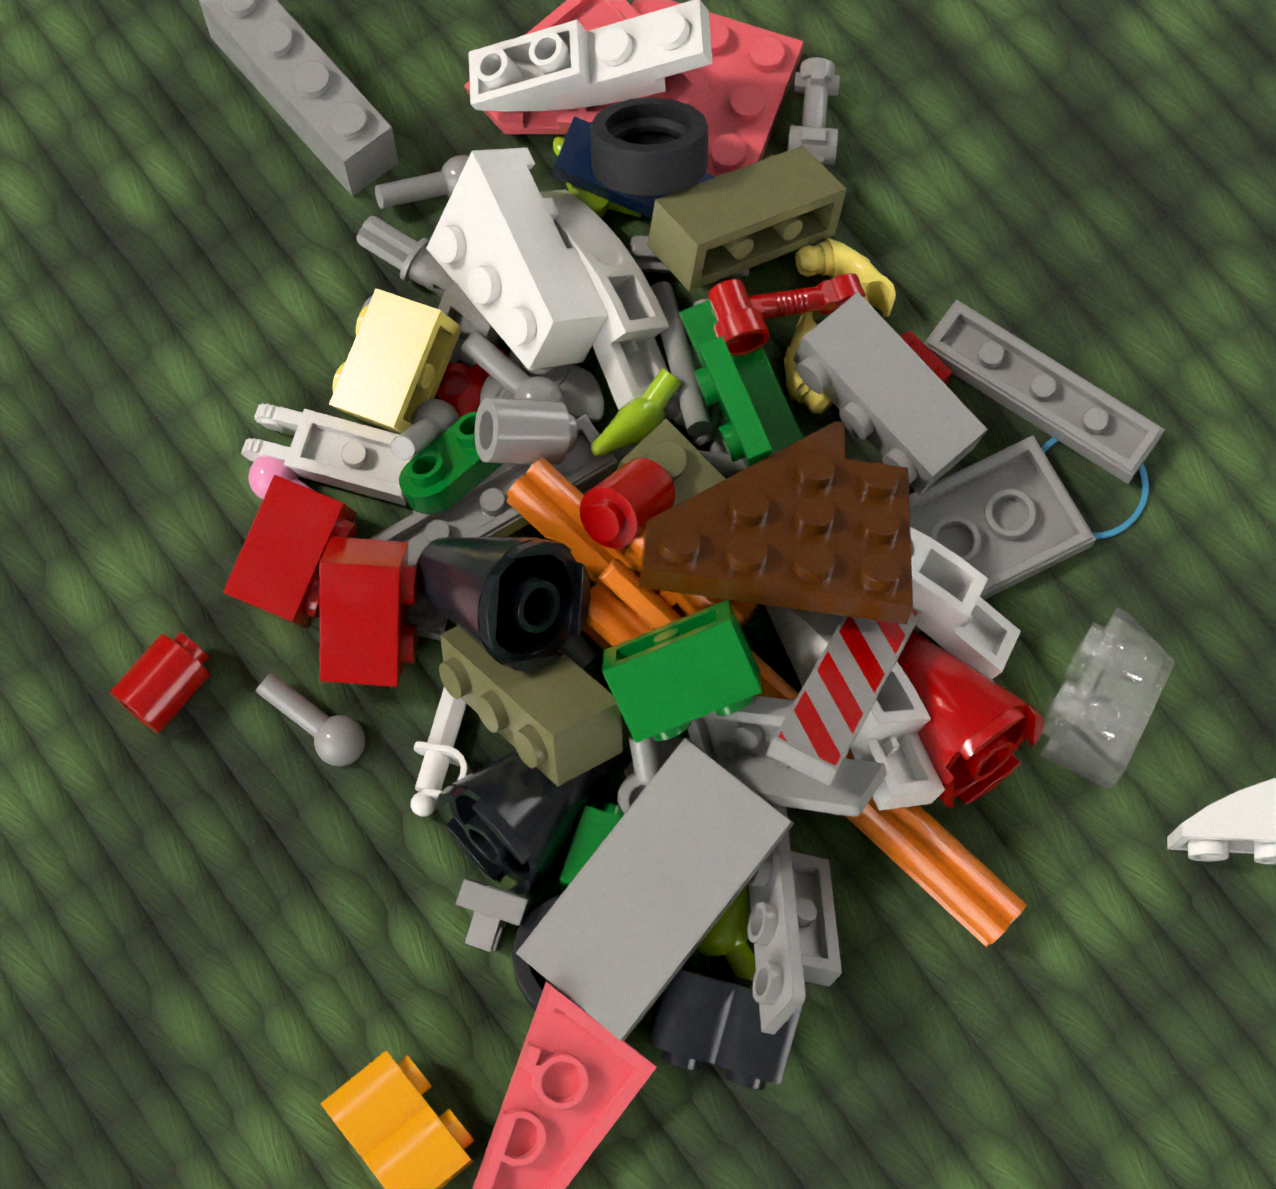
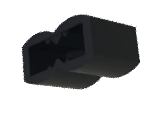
[649,961,803,1090]

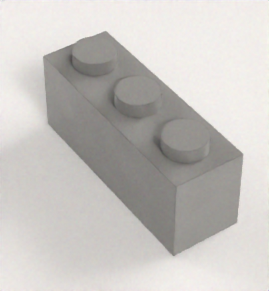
[793,292,987,495]

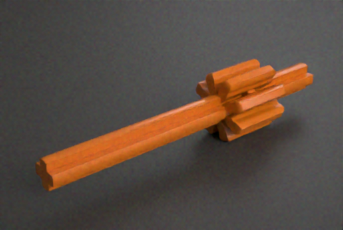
[506,458,1027,947]

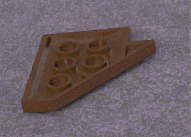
[639,421,913,624]

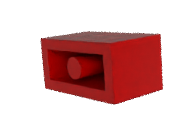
[223,475,358,628]
[320,537,418,687]

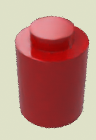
[579,458,675,549]
[109,632,210,734]

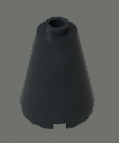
[416,537,591,672]
[436,749,618,895]

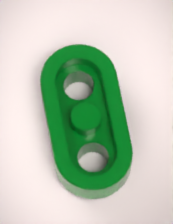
[399,412,503,514]

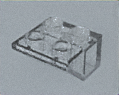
[1040,608,1175,790]

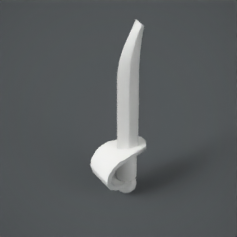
[411,686,472,817]

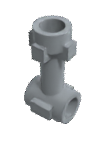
[788,57,840,165]

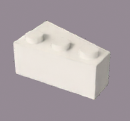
[426,148,608,370]

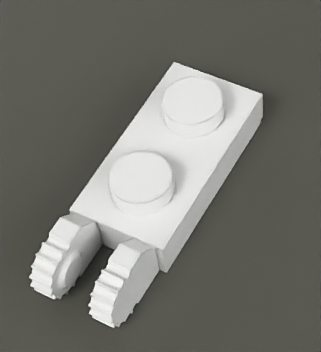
[241,403,425,506]

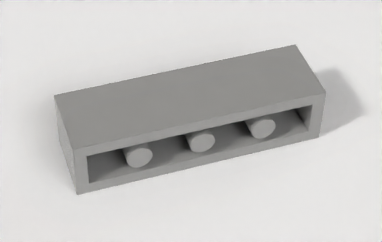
[199,0,399,197]

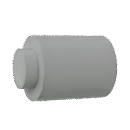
[475,398,577,465]

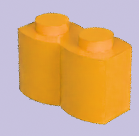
[320,1051,474,1189]

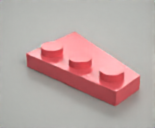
[473,981,657,1189]

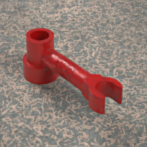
[708,273,866,356]

